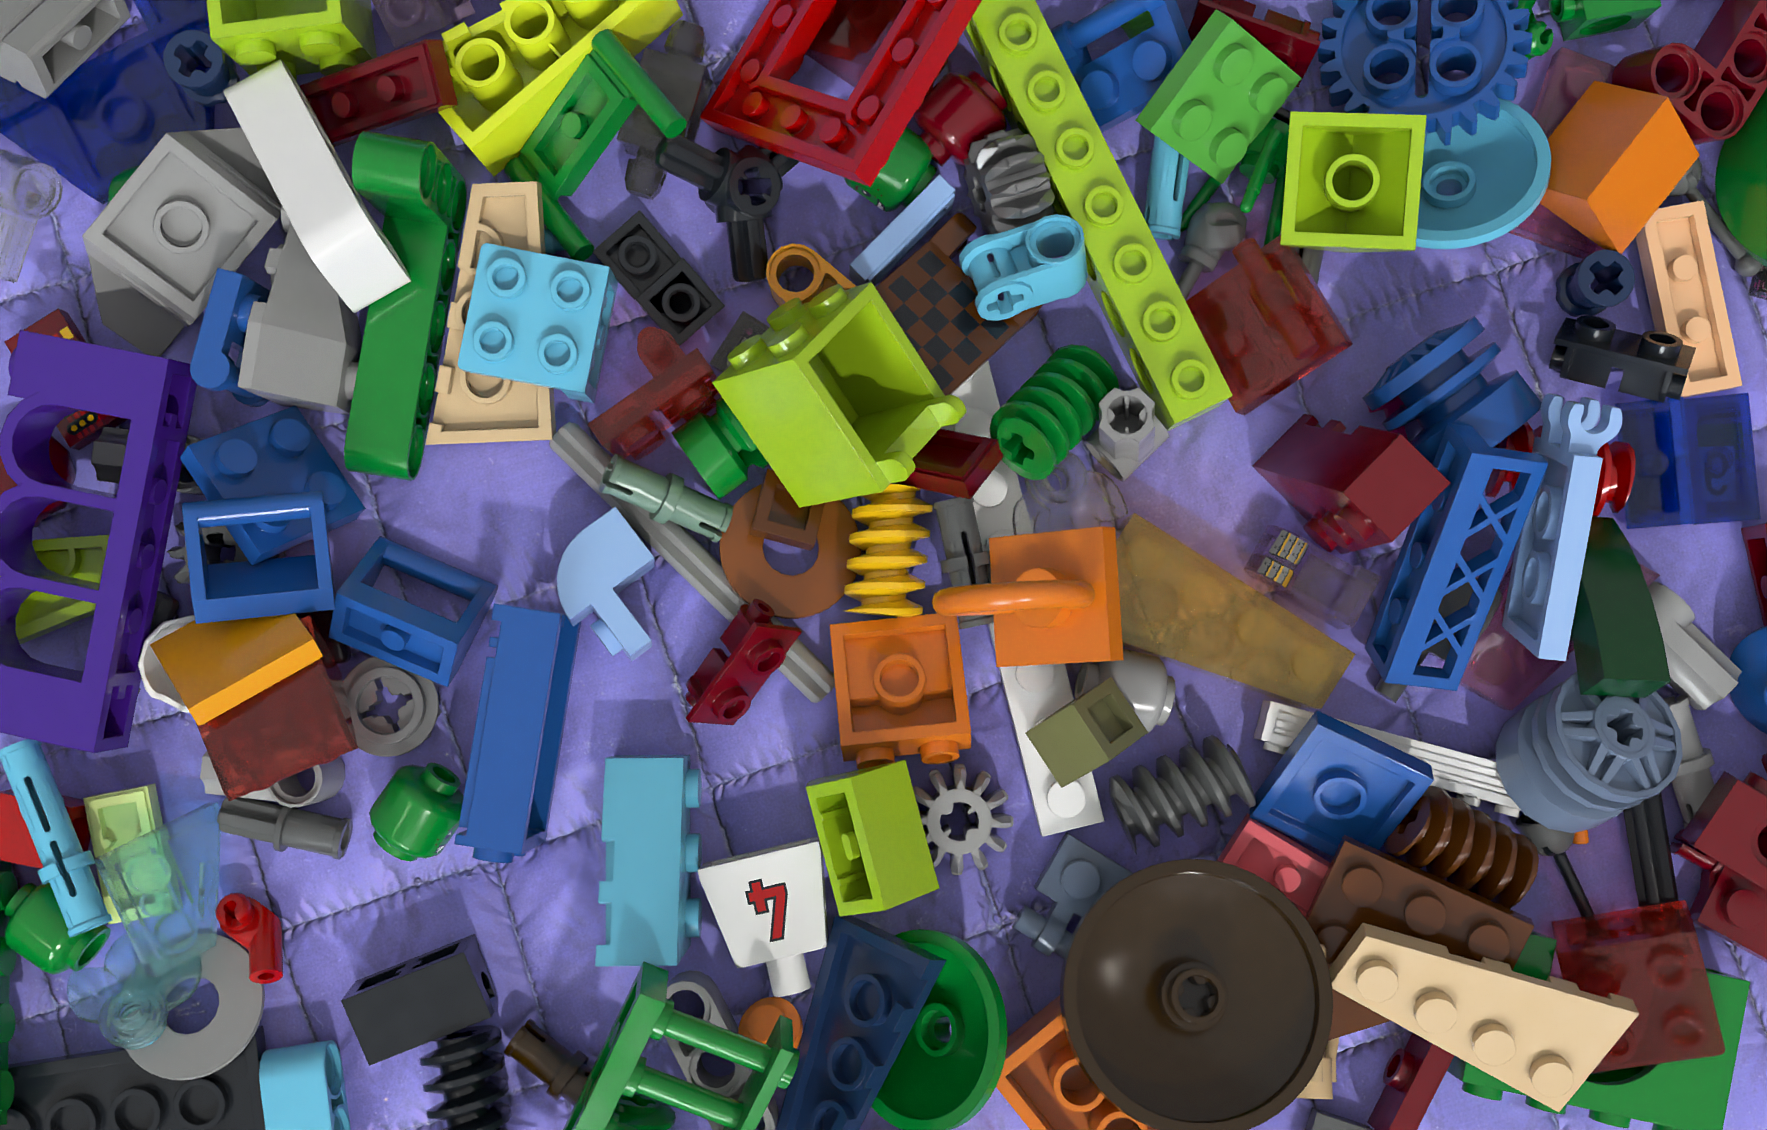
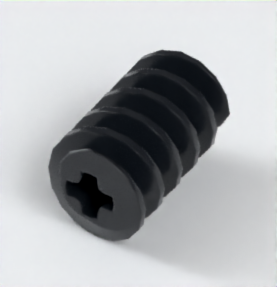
[419,1025,512,1130]

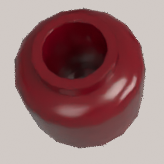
[913,70,1008,166]

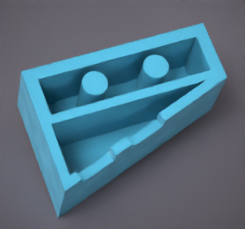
[595,755,702,966]

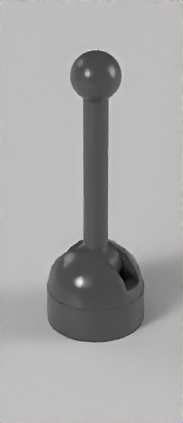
[1668,157,1762,277]

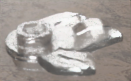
[1012,452,1128,535]

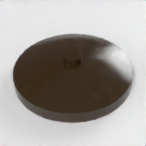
[1060,859,1333,1130]

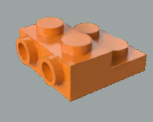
[830,613,971,769]

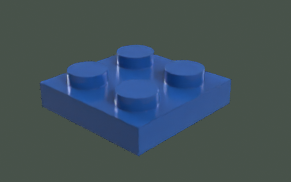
[180,406,366,566]
[1249,710,1434,857]

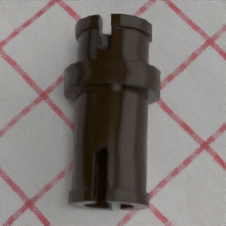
[504,1019,592,1106]

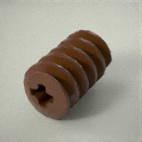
[1384,785,1539,909]

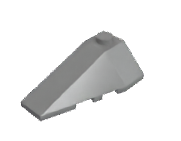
[238,206,362,415]

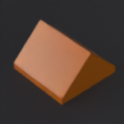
[1540,80,1700,254]

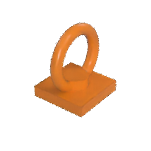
[932,526,1124,667]

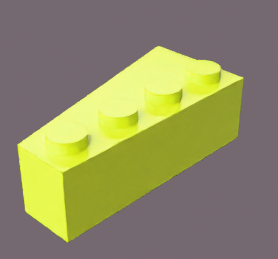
[438,0,683,177]

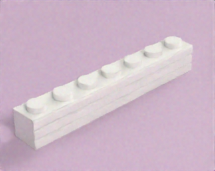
[1254,700,1522,818]

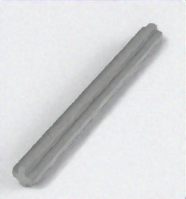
[549,422,835,703]

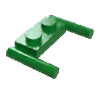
[504,29,687,261]

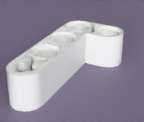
[223,59,412,313]

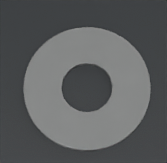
[118,933,265,1081]

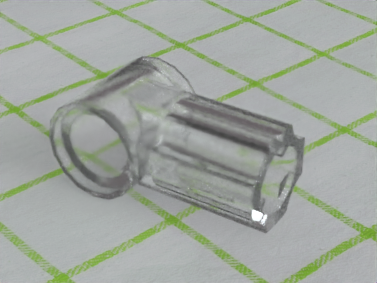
[0,148,63,283]

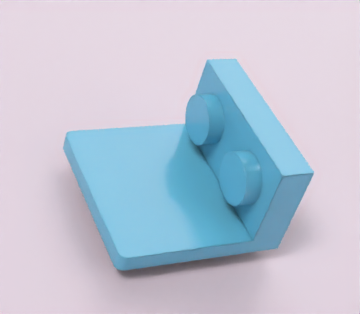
[458,243,618,403]

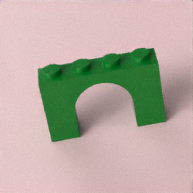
[1447,930,1750,1130]

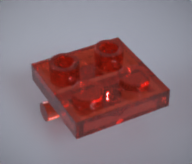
[1186,235,1353,416]
[587,327,719,461]

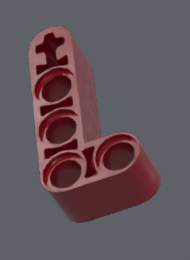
[1612,0,1767,145]

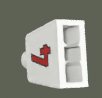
[697,836,828,997]

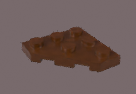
[1305,835,1534,1041]

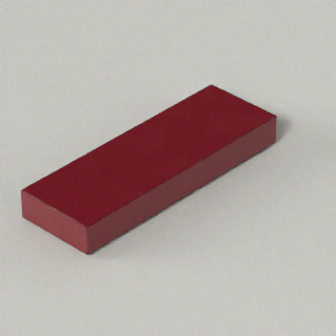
[300,39,458,147]

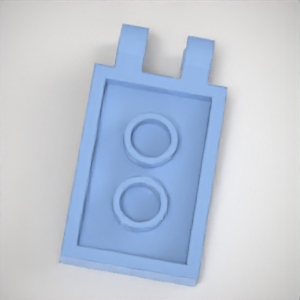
[1502,393,1623,661]

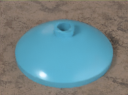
[1416,94,1551,249]

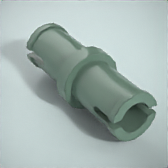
[599,454,733,543]

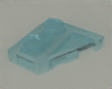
[94,802,221,978]

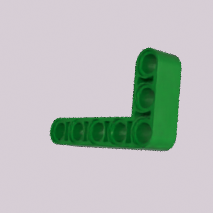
[344,131,467,481]

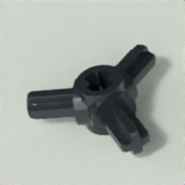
[654,135,800,282]

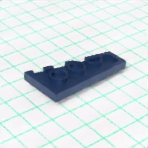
[776,915,947,1130]

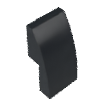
[593,210,725,348]

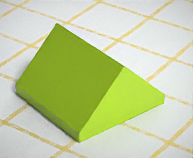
[1280,111,1427,253]

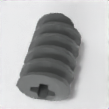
[1109,735,1256,855]

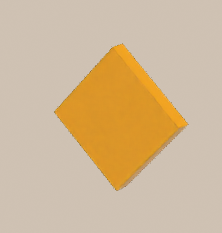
[150,613,323,726]

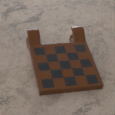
[875,212,1045,396]

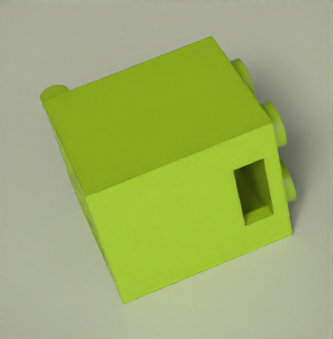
[206,0,377,80]
[712,282,966,508]

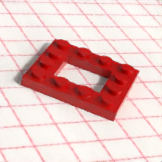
[700,0,982,187]

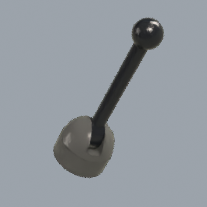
[1515,814,1613,952]

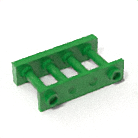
[563,962,800,1130]

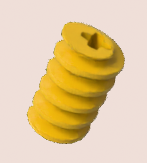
[844,484,933,617]

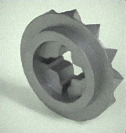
[336,657,442,757]

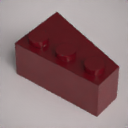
[1252,414,1450,554]

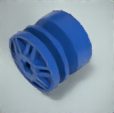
[1363,316,1542,464]

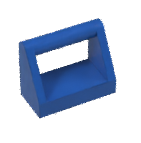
[182,491,335,624]
[329,536,498,687]

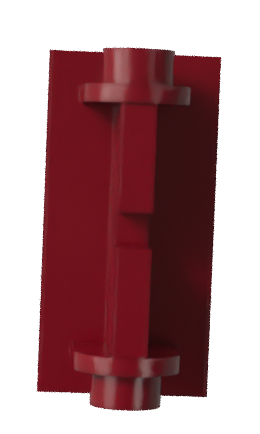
[1188,0,1321,87]
[685,599,802,725]

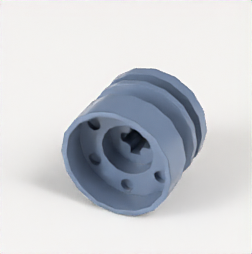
[1496,672,1683,833]

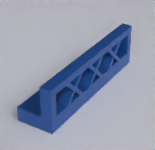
[1365,423,1549,691]

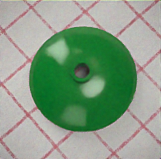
[871,929,1007,1130]

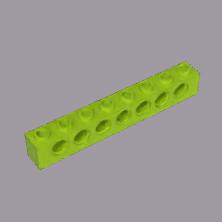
[963,0,1233,431]

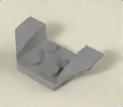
[82,128,282,357]

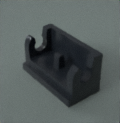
[341,934,496,1066]

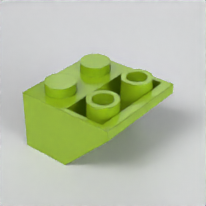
[806,760,940,917]

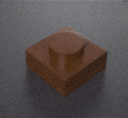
[749,468,825,551]

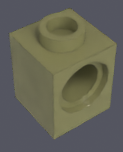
[1025,677,1148,788]

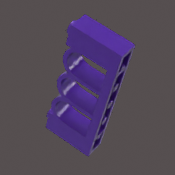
[0,330,197,753]

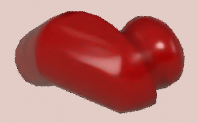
[215,893,283,984]

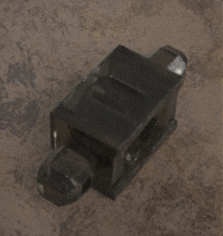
[617,20,713,200]

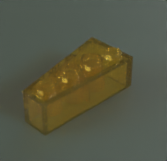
[1116,513,1356,709]

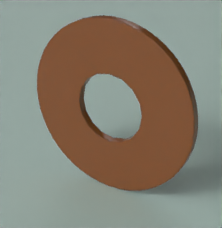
[719,484,861,619]

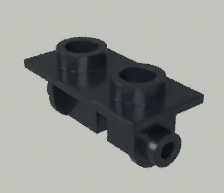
[1549,316,1696,403]

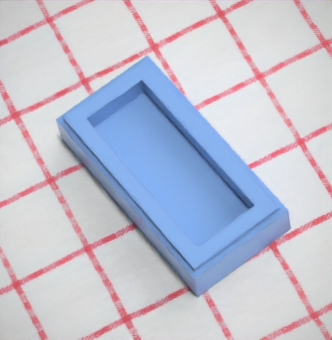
[849,174,955,286]

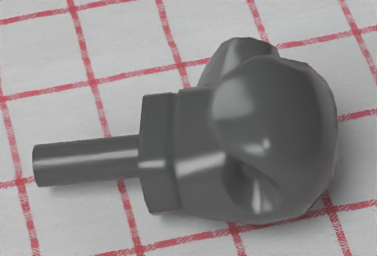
[1177,201,1247,301]

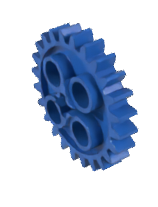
[1318,0,1532,146]

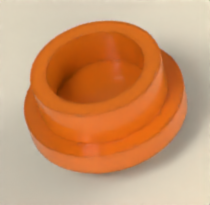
[738,997,803,1049]

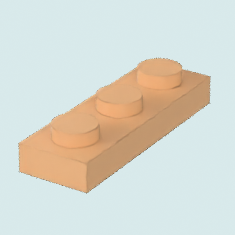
[1636,200,1743,400]

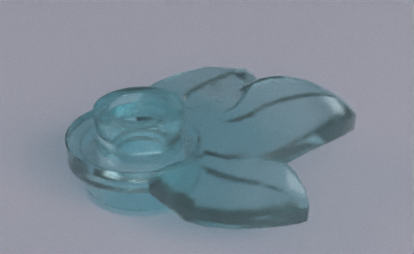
[67,928,202,1050]

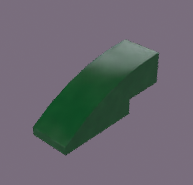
[1570,517,1671,698]

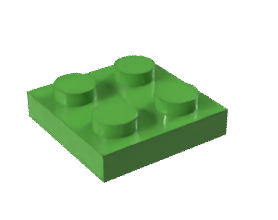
[1135,9,1302,184]

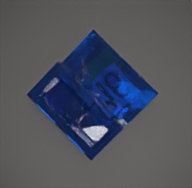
[1614,393,1761,530]

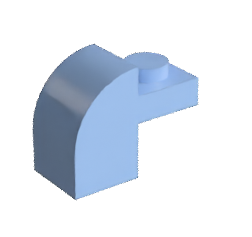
[557,506,655,662]

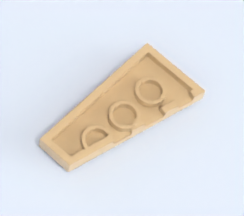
[425,181,556,445]
[1329,923,1640,1112]

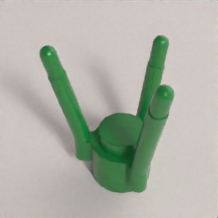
[1180,118,1289,285]

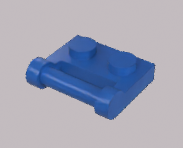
[1050,0,1192,133]
[190,268,270,407]

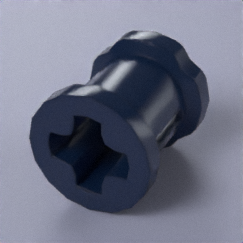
[163,30,240,107]
[1556,249,1635,317]

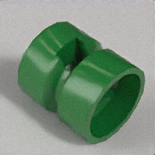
[671,397,769,500]

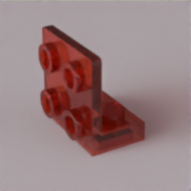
[1552,900,1725,1073]

